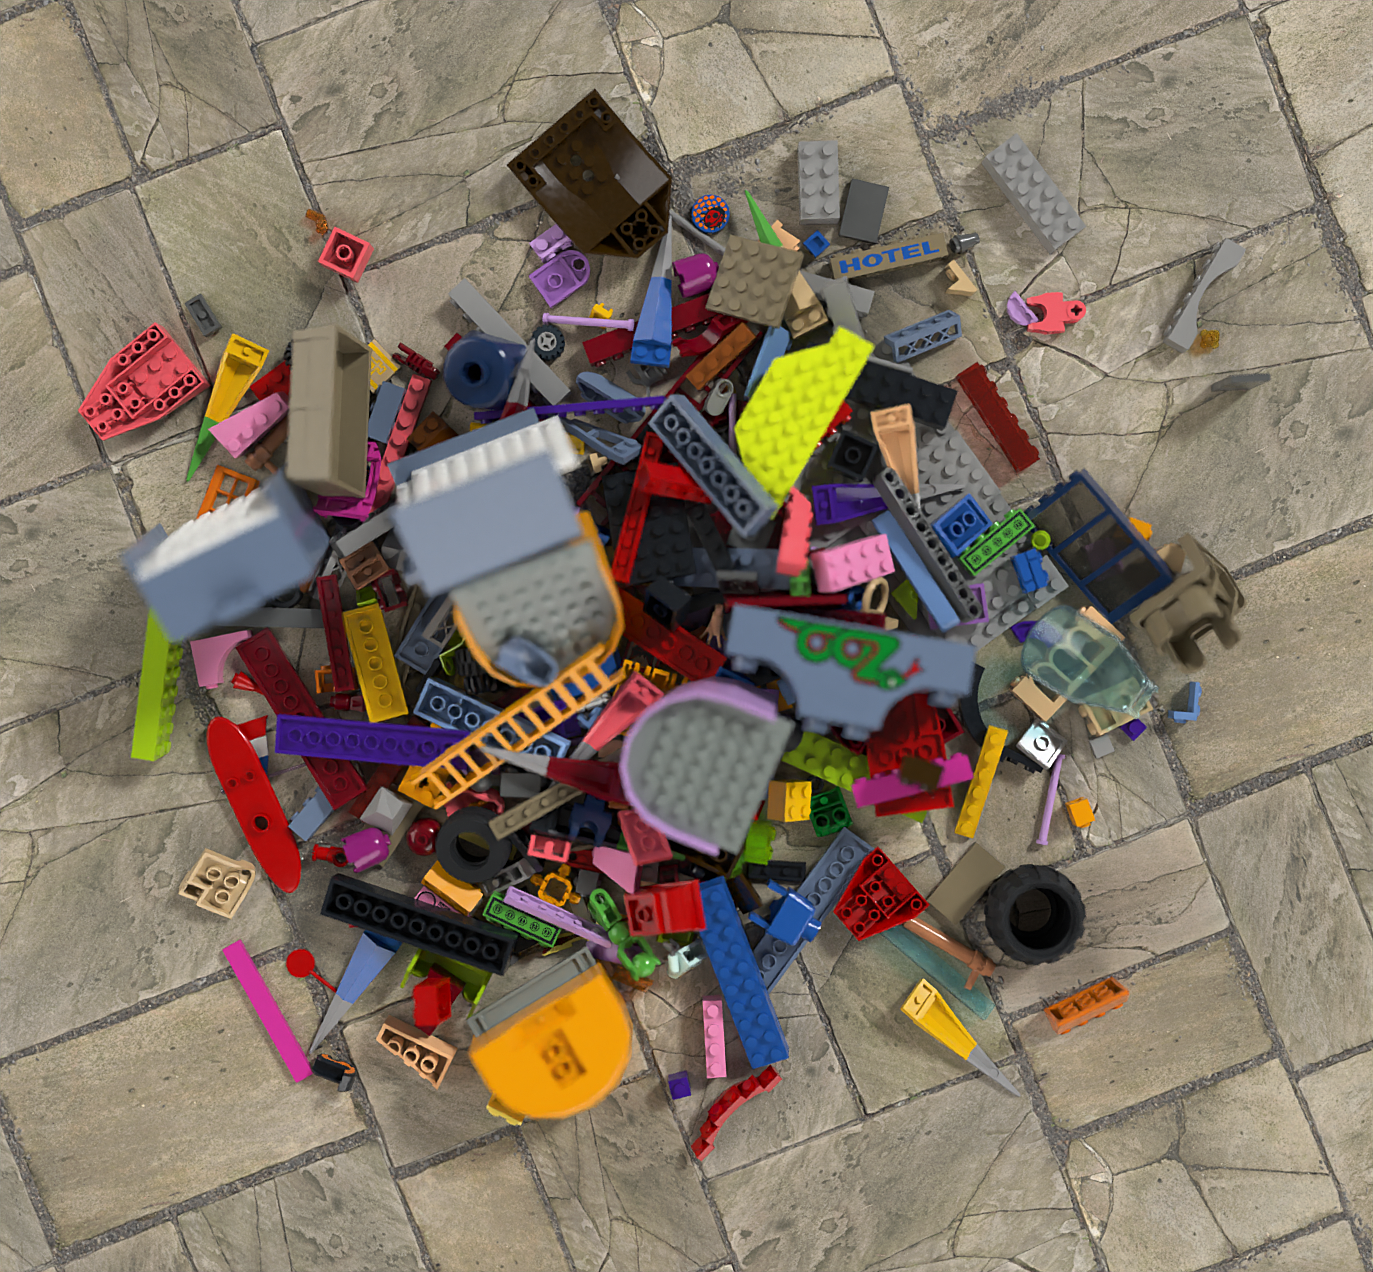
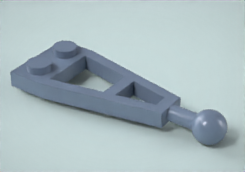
[548,415,643,465]

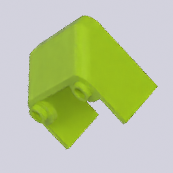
[400,948,493,1019]

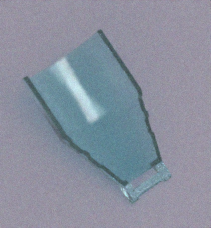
[1021,605,1160,719]

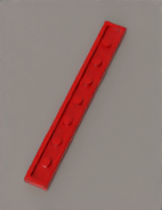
[611,431,665,584]

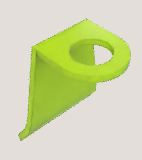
[439,637,470,676]

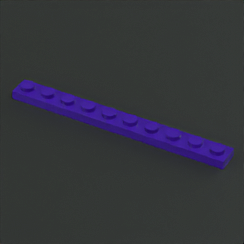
[474,395,667,424]

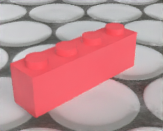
[776,487,813,577]

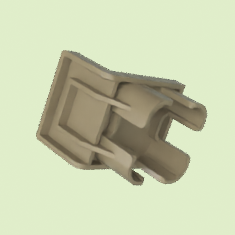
[1129,532,1247,674]

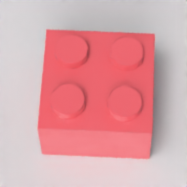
[318,226,374,283]

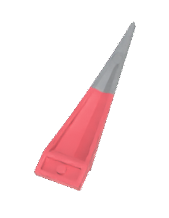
[549,671,664,788]

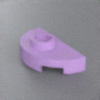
[1007,291,1039,326]

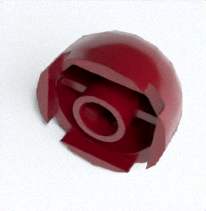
[406,817,442,856]

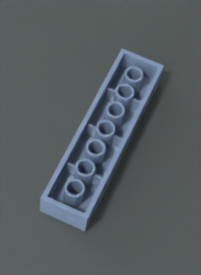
[648,395,779,536]

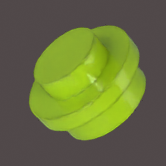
[1031,530,1051,550]

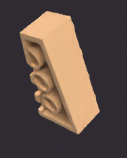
[376,1015,458,1090]

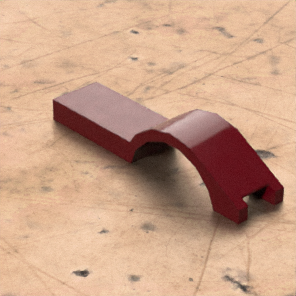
[671,314,749,357]

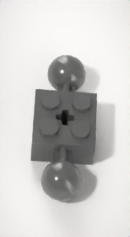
[470,766,554,797]

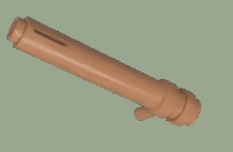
[245,412,290,474]
[902,917,996,991]

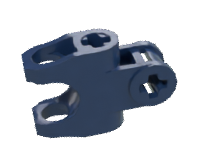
[569,793,612,848]

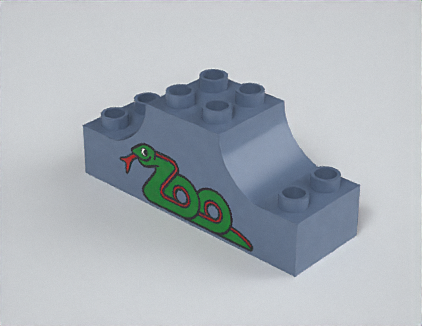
[726,605,976,741]

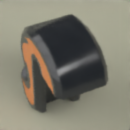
[312,1054,357,1092]

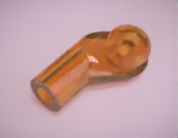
[306,209,329,234]

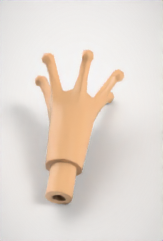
[699,604,728,648]

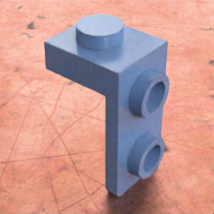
[1168,681,1202,723]

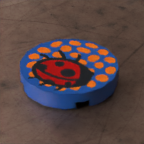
[691,194,730,234]

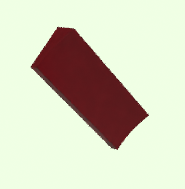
[723,590,847,613]

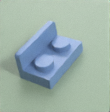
[576,706,605,730]

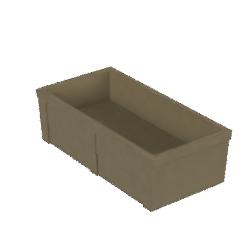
[286,323,372,498]

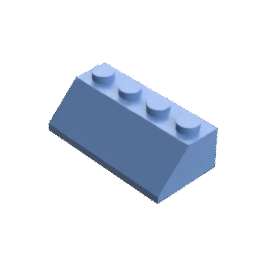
[743,326,793,402]

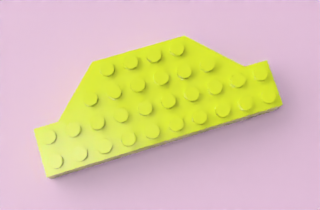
[734,326,874,520]

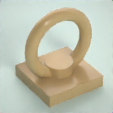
[861,577,899,631]

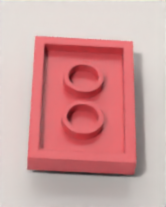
[617,808,673,866]

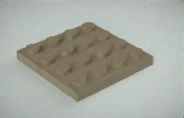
[705,235,804,329]

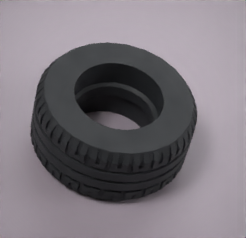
[435,806,513,883]

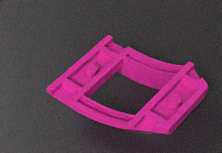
[313,441,381,523]

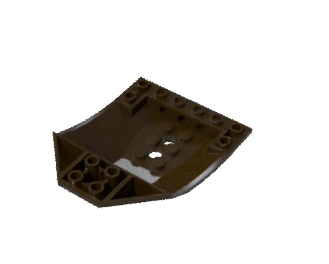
[507,88,672,259]

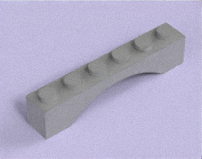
[1163,238,1246,353]

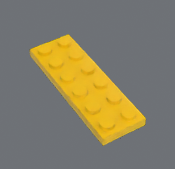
[343,603,409,722]

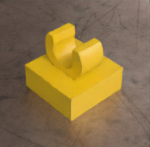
[589,303,613,330]

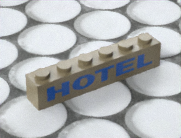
[829,231,948,282]

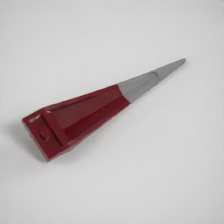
[500,338,534,420]
[480,747,632,806]

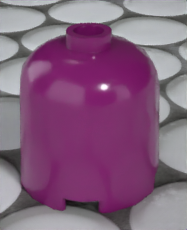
[672,253,719,298]
[341,827,391,874]

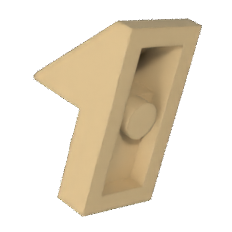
[945,260,977,296]

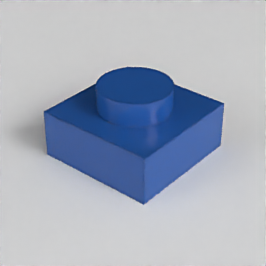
[803,230,830,259]

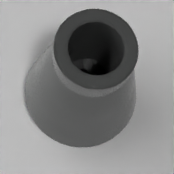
[949,232,980,254]

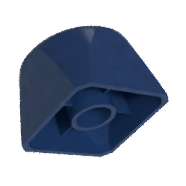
[443,330,527,410]

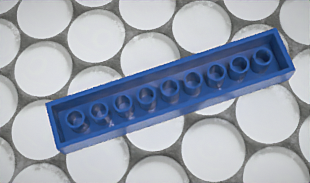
[699,876,789,1069]

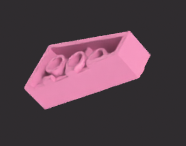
[208,391,290,458]

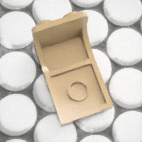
[1077,675,1153,737]

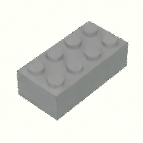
[797,140,840,225]

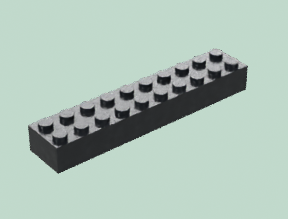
[320,873,519,976]

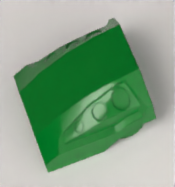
[809,786,853,837]

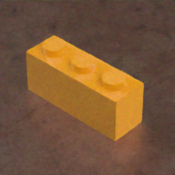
[421,860,484,916]

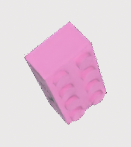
[810,534,895,593]

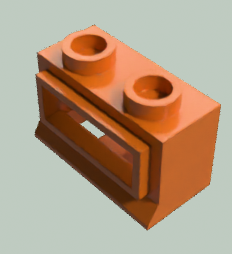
[315,665,359,693]

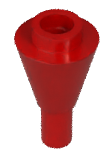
[231,671,263,695]

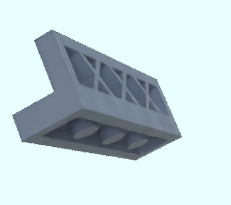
[884,310,962,363]

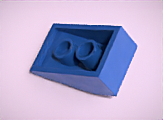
[930,493,993,559]

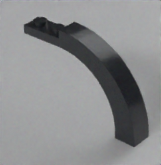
[957,663,1043,774]

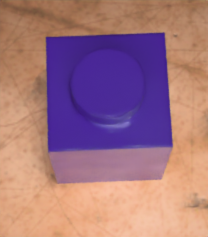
[668,1070,691,1100]

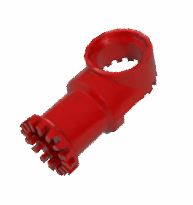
[312,844,349,867]

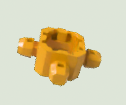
[530,863,582,907]

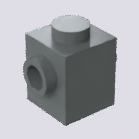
[573,868,602,898]

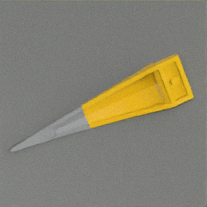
[900,978,1021,1097]

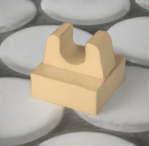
[586,453,609,476]

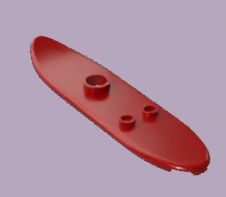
[206,716,301,893]

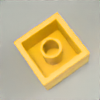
[767,779,812,822]

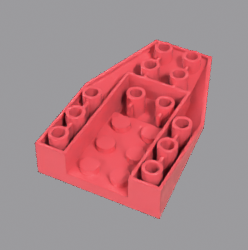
[78,322,211,441]

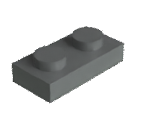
[184,293,223,337]

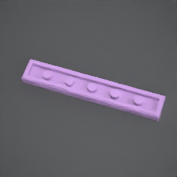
[503,886,612,949]

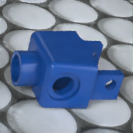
[748,879,822,946]

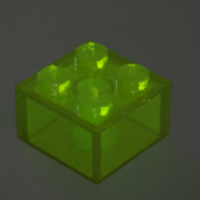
[743,819,776,865]

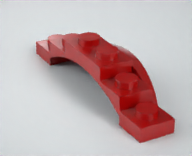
[691,1064,782,1161]

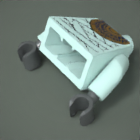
[663,931,709,979]

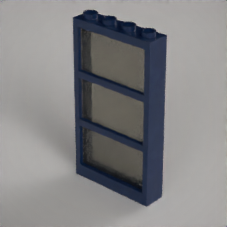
[1023,468,1176,624]

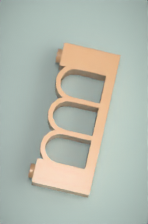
[1008,606,1125,722]

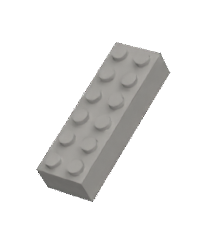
[982,133,1086,255]

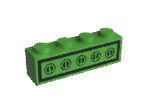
[957,508,1035,577]
[483,891,562,948]

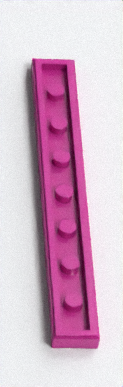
[222,939,313,1083]

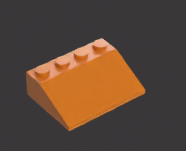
[1043,976,1130,1035]

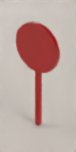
[286,949,337,993]

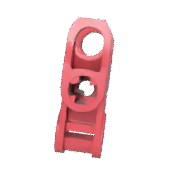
[1025,292,1086,335]

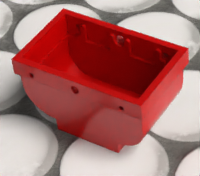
[624,880,706,936]

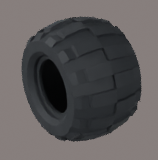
[984,864,1086,966]

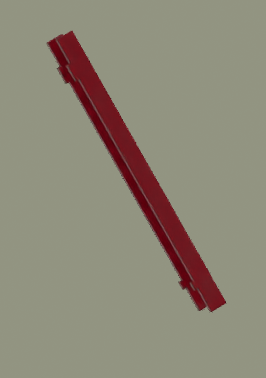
[576,331,764,527]

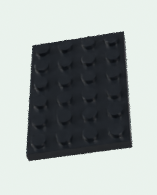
[602,462,697,589]

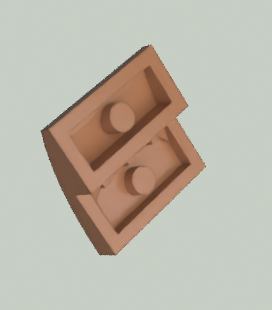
[339,541,390,591]

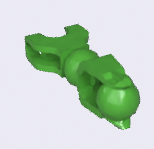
[587,889,661,982]

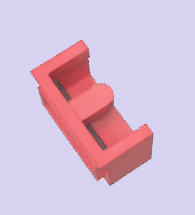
[528,835,572,863]

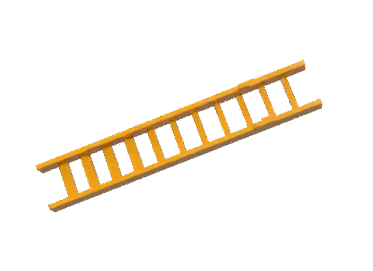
[411,642,626,809]

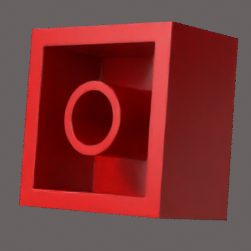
[412,977,452,1026]

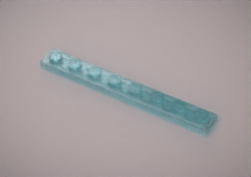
[880,924,996,1020]

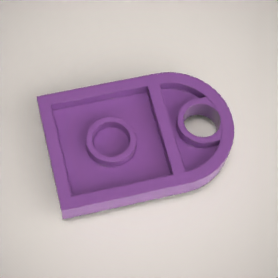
[529,250,591,309]

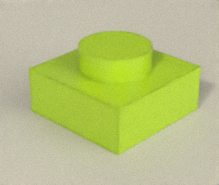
[356,586,378,608]

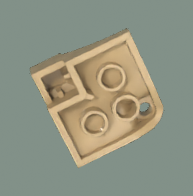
[178,848,256,919]

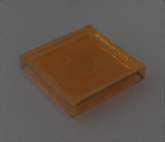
[611,965,654,993]

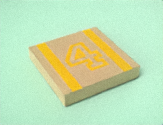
[368,339,402,394]

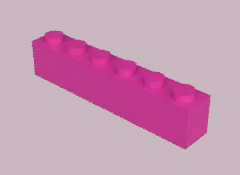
[851,753,973,808]

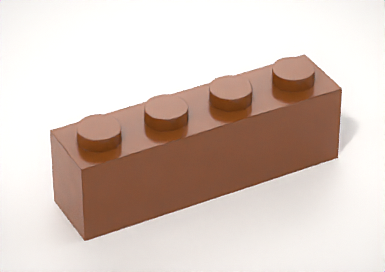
[685,323,758,391]

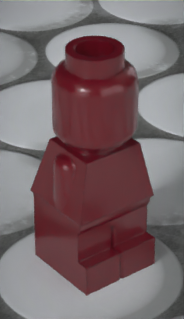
[330,693,367,712]

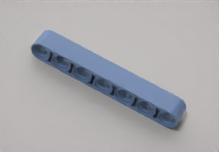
[871,510,960,633]

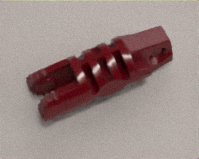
[392,342,441,380]

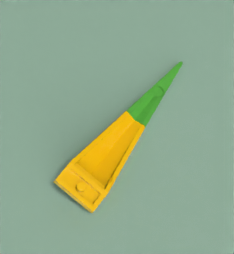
[186,333,270,482]

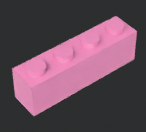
[702,995,726,1078]

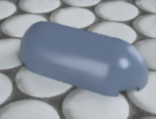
[576,372,646,424]

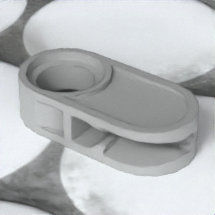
[704,379,733,416]

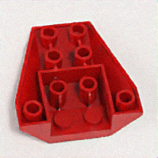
[833,846,930,941]

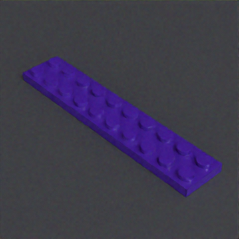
[275,714,470,770]

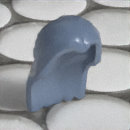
[496,637,558,687]

